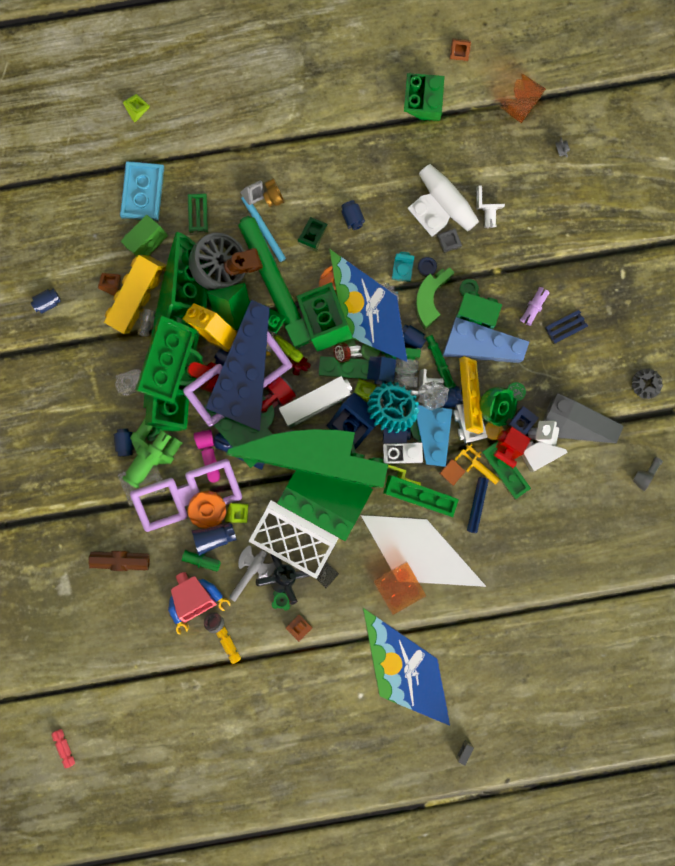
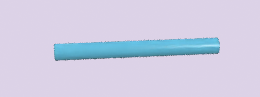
[241,197,286,262]

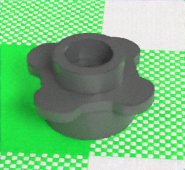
[555,137,570,158]

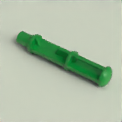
[426,335,456,389]

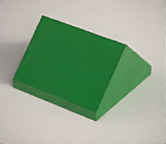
[207,283,250,330]

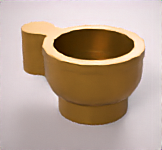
[263,178,285,207]

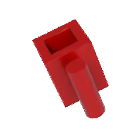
[494,427,530,468]

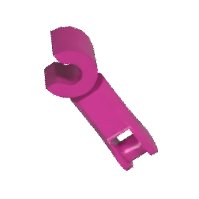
[194,429,220,483]

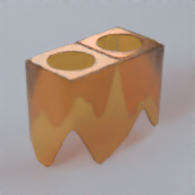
[499,74,546,124]

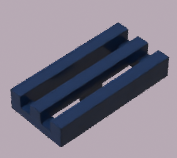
[545,310,588,344]

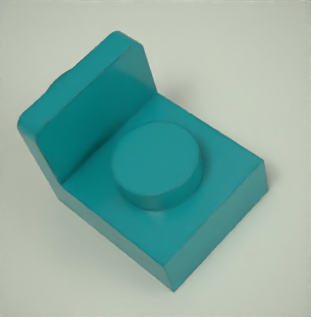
[392,252,415,282]

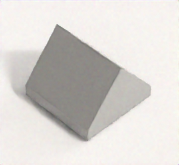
[240,180,264,205]

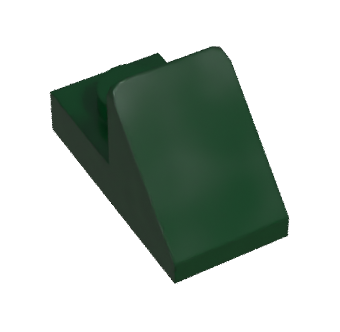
[297,217,328,252]

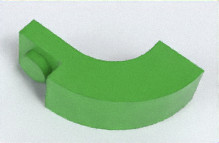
[415,267,454,330]

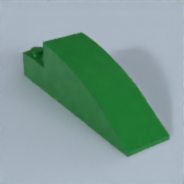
[226,429,388,488]

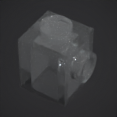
[115,368,141,396]

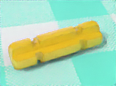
[216,626,241,664]

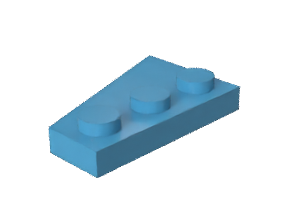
[417,405,452,467]

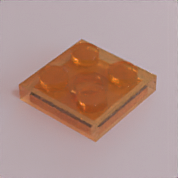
[374,561,426,615]

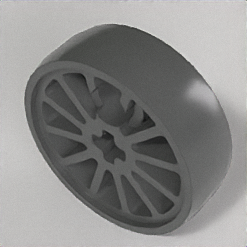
[189,233,245,291]

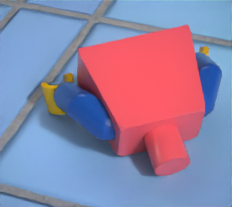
[168,572,230,634]

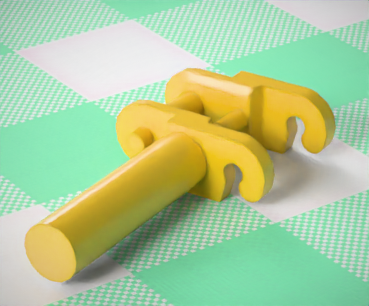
[454,443,500,485]

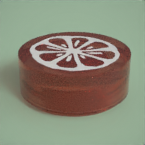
[334,343,351,363]

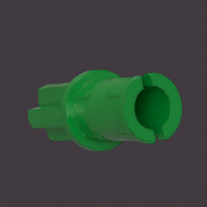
[181,549,221,572]

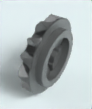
[632,368,663,399]

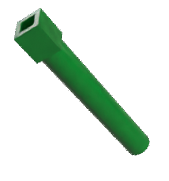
[238,216,312,349]

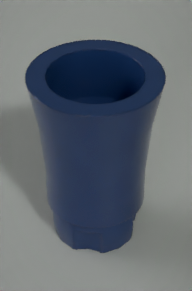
[192,523,237,556]

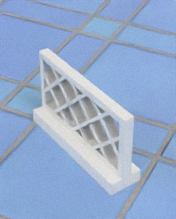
[249,500,338,579]

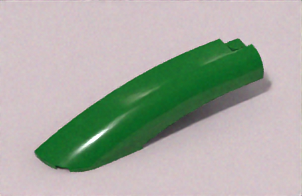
[143,232,209,431]

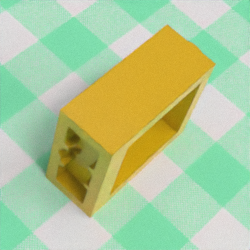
[183,303,237,352]

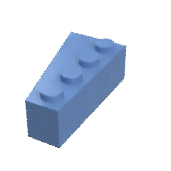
[443,317,529,363]

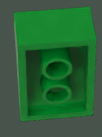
[296,282,353,352]

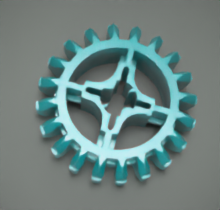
[367,381,419,433]

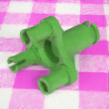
[122,418,183,488]

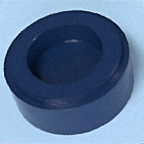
[418,257,437,277]

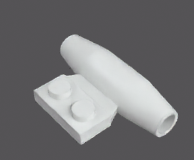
[408,164,479,237]

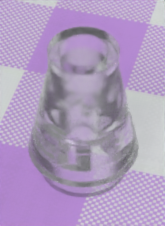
[137,308,156,337]

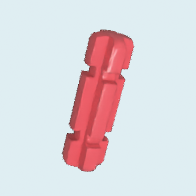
[51,729,75,768]

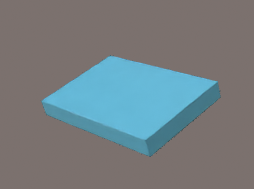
[120,161,164,221]

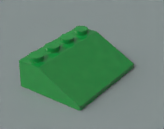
[277,470,373,541]

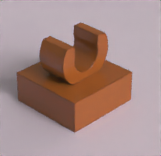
[286,614,313,642]

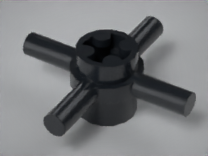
[256,551,311,605]

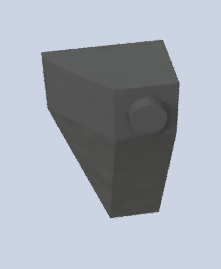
[542,393,624,444]

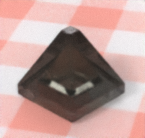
[314,562,339,588]

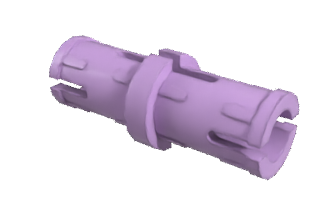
[520,287,550,326]

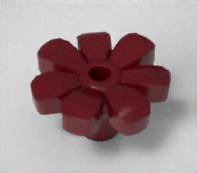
[288,357,311,376]

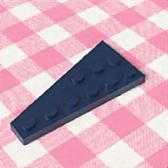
[205,300,269,431]

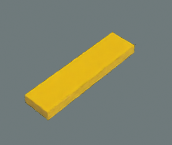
[459,356,483,434]

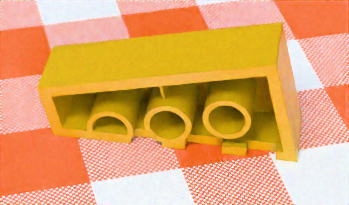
[104,255,166,334]

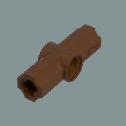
[89,551,150,571]

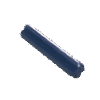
[467,477,489,533]

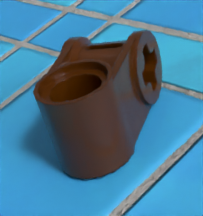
[224,248,263,275]

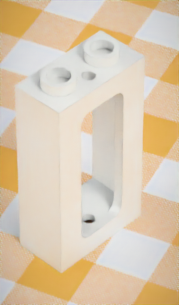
[279,376,352,429]

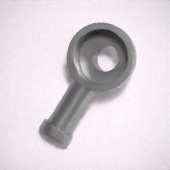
[633,457,663,492]

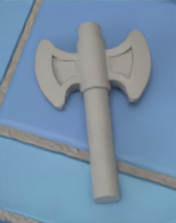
[229,545,275,602]

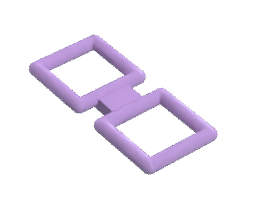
[183,331,292,426]
[130,459,242,532]

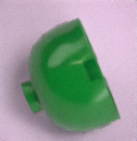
[480,387,517,427]

